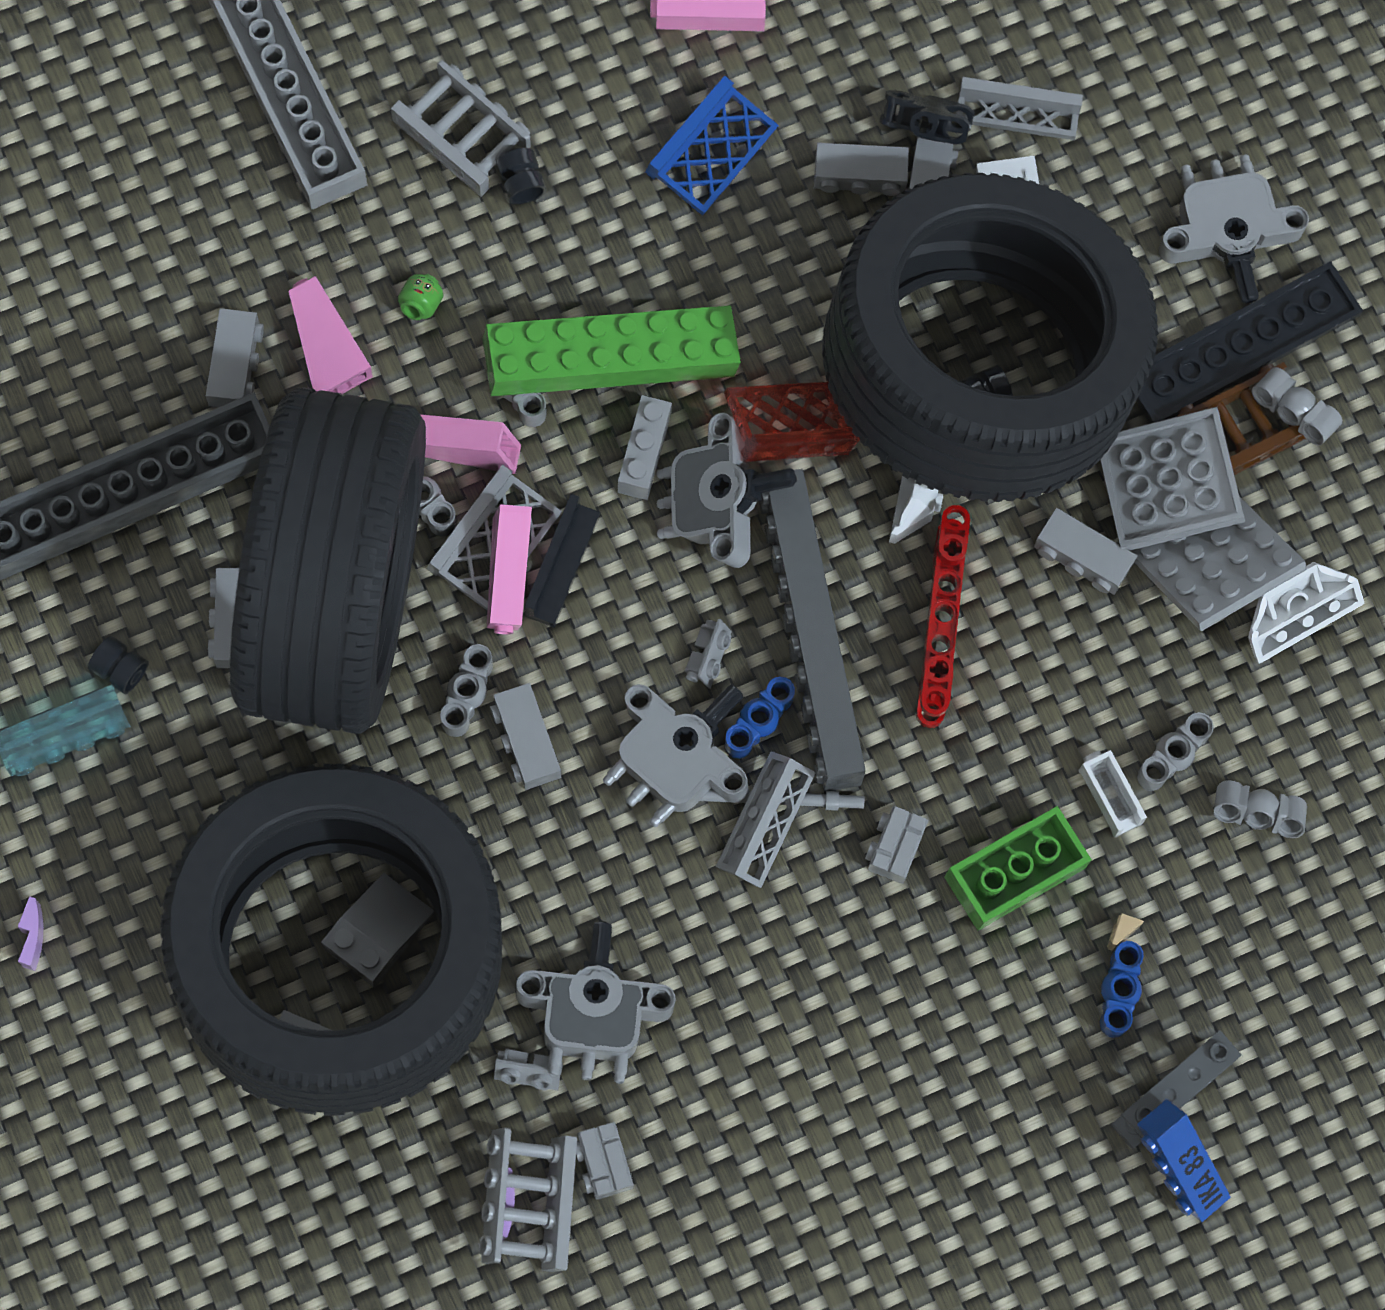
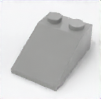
[321,873,435,988]

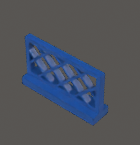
[645,76,779,216]

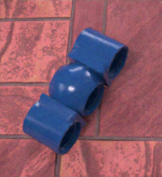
[724,676,795,759]
[1100,941,1144,1038]

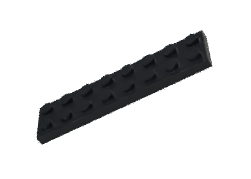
[1136,261,1363,424]

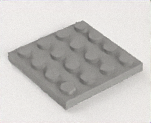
[1101,407,1246,551]
[1130,496,1306,631]

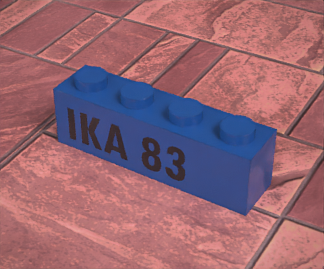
[1137,1099,1231,1222]

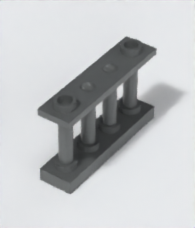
[1111,1030,1242,1150]

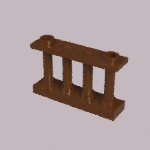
[1177,362,1306,475]

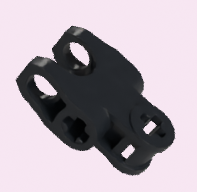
[880,90,975,145]

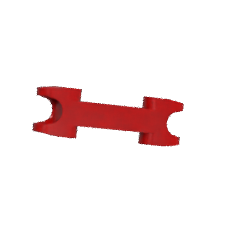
[916,505,970,728]

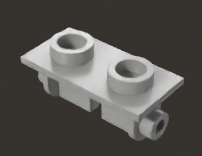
[685,619,732,689]
[494,1049,563,1091]

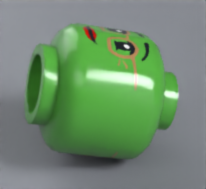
[398,274,444,320]

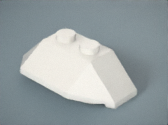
[889,476,944,544]
[1248,562,1365,664]

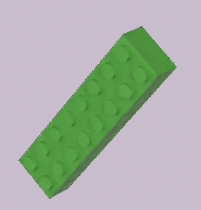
[482,305,741,396]

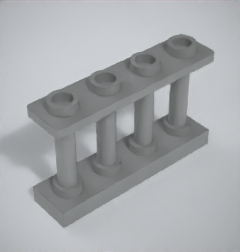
[391,60,531,197]
[479,1128,577,1272]

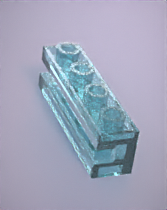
[0,685,130,776]

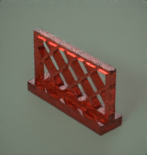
[724,382,860,462]

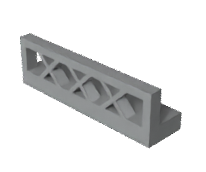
[956,77,1083,140]
[716,751,816,888]

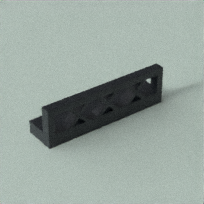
[525,494,600,628]

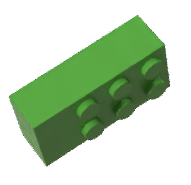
[944,806,1092,931]

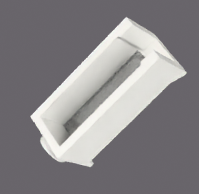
[1079,750,1147,838]

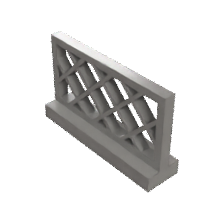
[426,465,562,611]

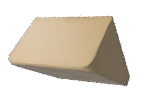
[1107,913,1144,951]

